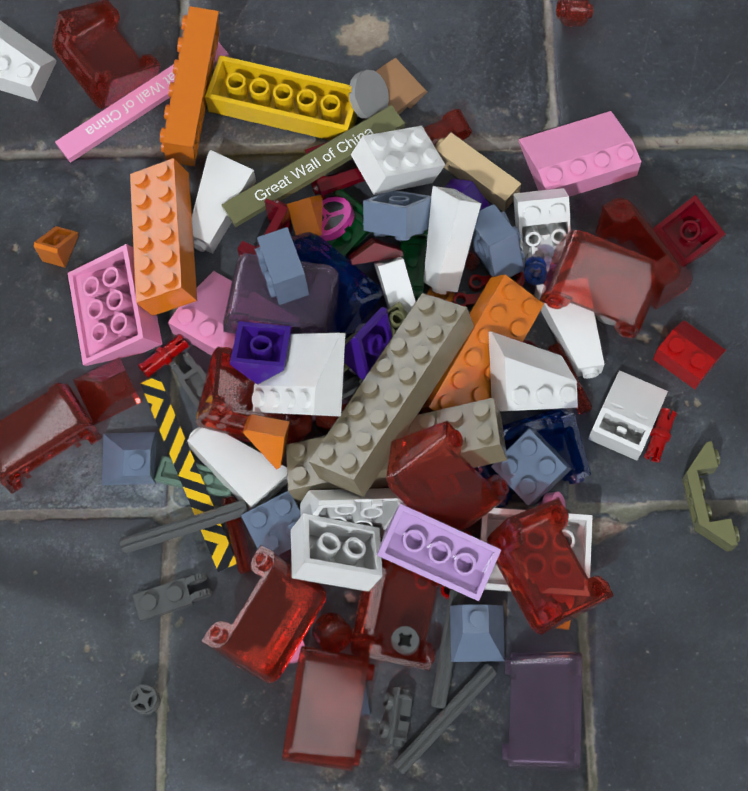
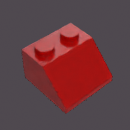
[653,320,726,390]

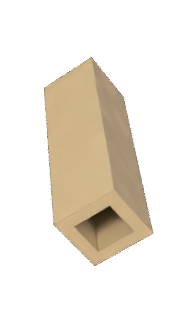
[435,133,521,212]

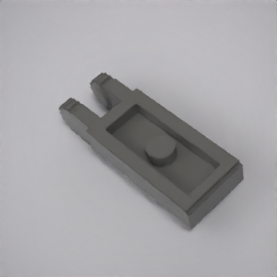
[169,352,227,422]
[133,573,212,622]

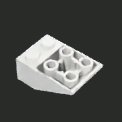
[513,188,572,275]
[588,370,668,460]

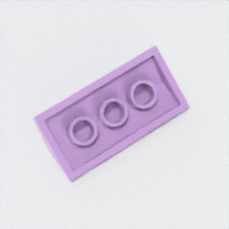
[377,504,501,601]

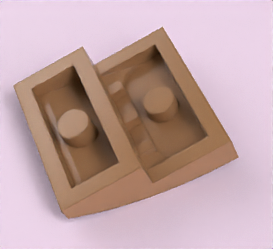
[375,58,427,115]

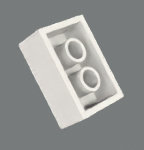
[351,126,445,195]
[291,513,383,591]

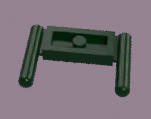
[292,189,370,273]
[367,229,428,300]

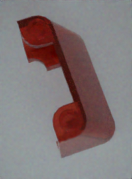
[52,0,161,109]
[595,198,693,310]
[540,230,665,338]
[196,346,312,445]
[0,383,102,494]
[387,421,509,532]
[487,498,614,635]
[201,545,326,683]
[351,557,444,671]
[282,646,375,772]

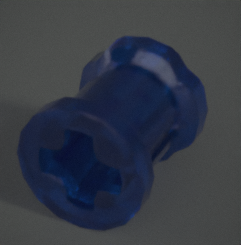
[524,256,548,285]

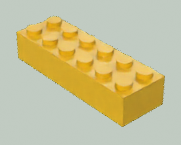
[205,55,358,140]

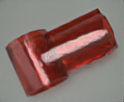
[424,109,472,147]

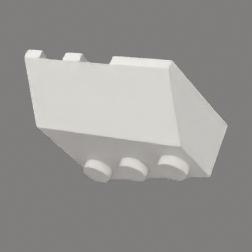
[0,20,57,102]
[488,331,578,411]
[300,488,408,539]

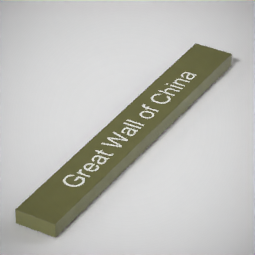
[222,105,405,227]

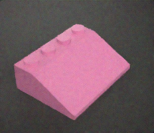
[518,111,641,197]
[68,244,162,366]
[168,271,299,370]

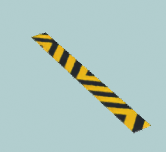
[140,375,237,572]

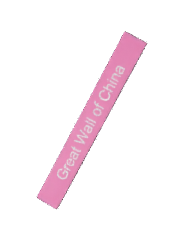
[55,42,229,163]

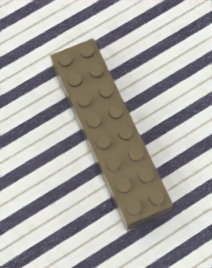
[309,293,474,497]
[286,398,507,506]

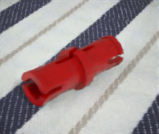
[138,334,189,378]
[644,408,677,463]

